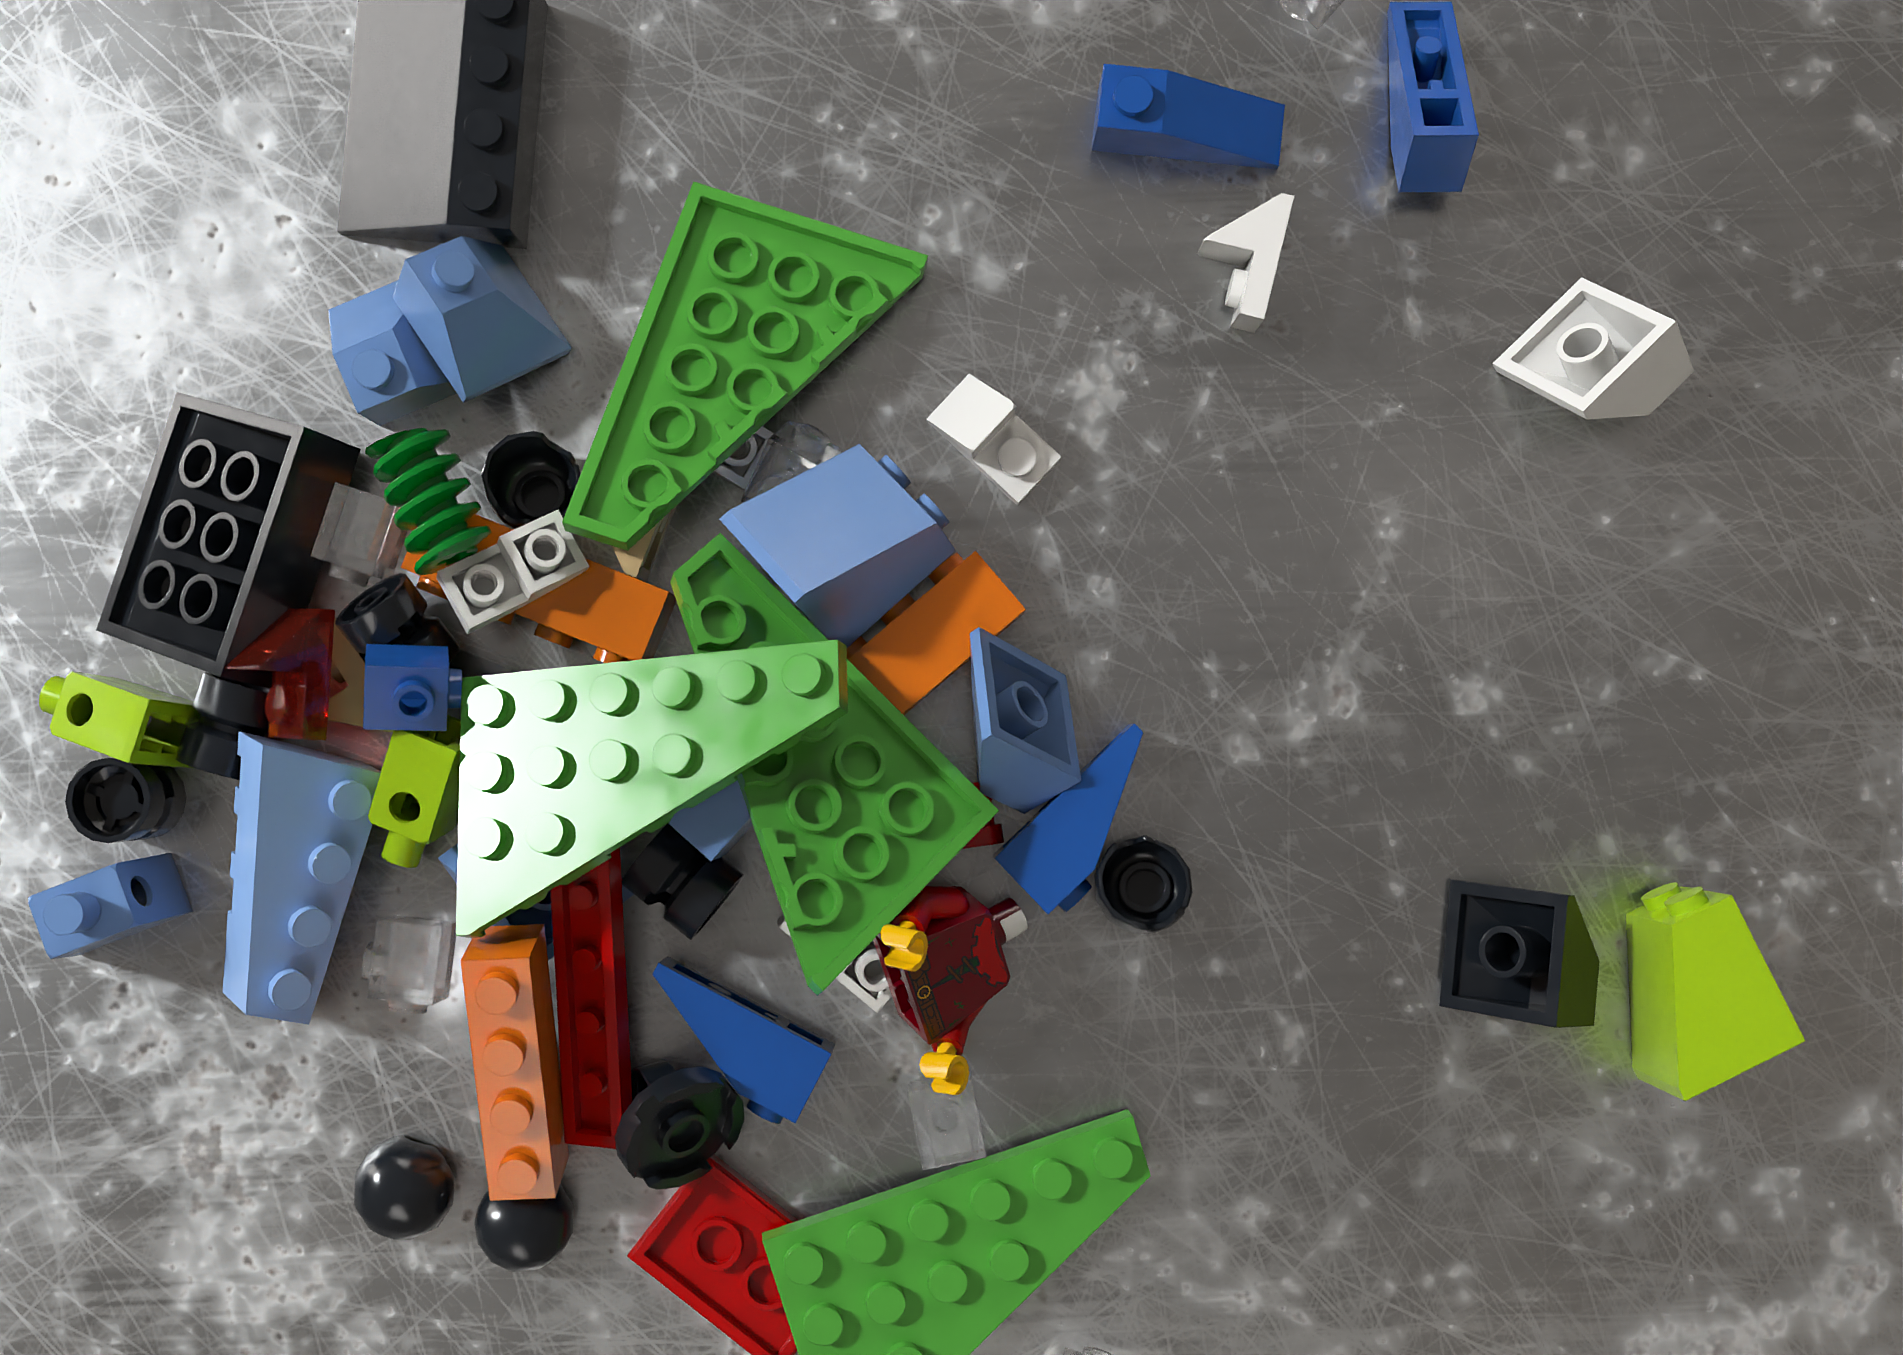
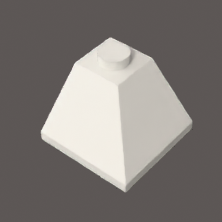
[1492,277,1694,419]

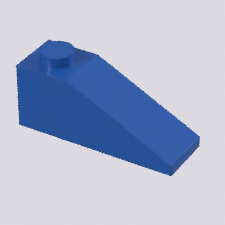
[1387,1,1479,193]
[1092,63,1285,170]
[993,723,1143,914]
[652,957,835,1124]

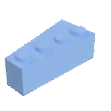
[223,731,381,1025]

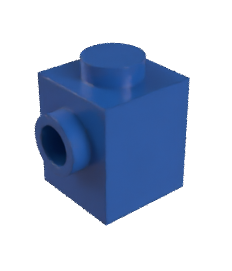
[363,644,462,731]

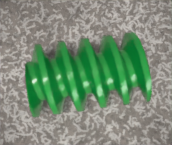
[365,428,491,575]

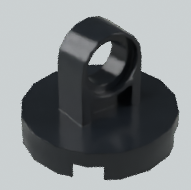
[615,1060,745,1190]

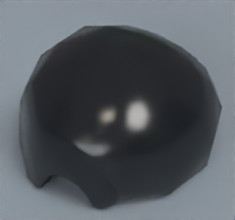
[481,431,581,529]
[1094,835,1193,934]
[354,1135,455,1240]
[474,1184,573,1272]

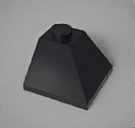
[1439,880,1600,1028]

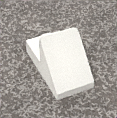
[1197,193,1294,333]
[926,374,1061,506]

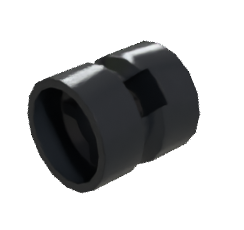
[335,573,460,664]
[176,672,288,780]
[65,758,187,843]
[622,823,744,940]

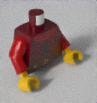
[873,886,1028,1095]

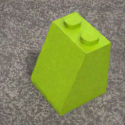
[1626,882,1805,1101]

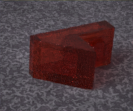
[227,609,335,741]

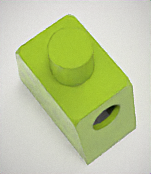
[39,671,200,769]
[368,715,461,868]

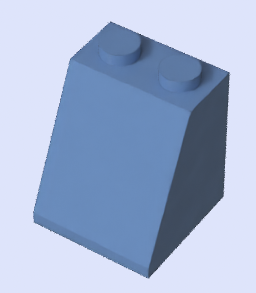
[720,444,956,648]

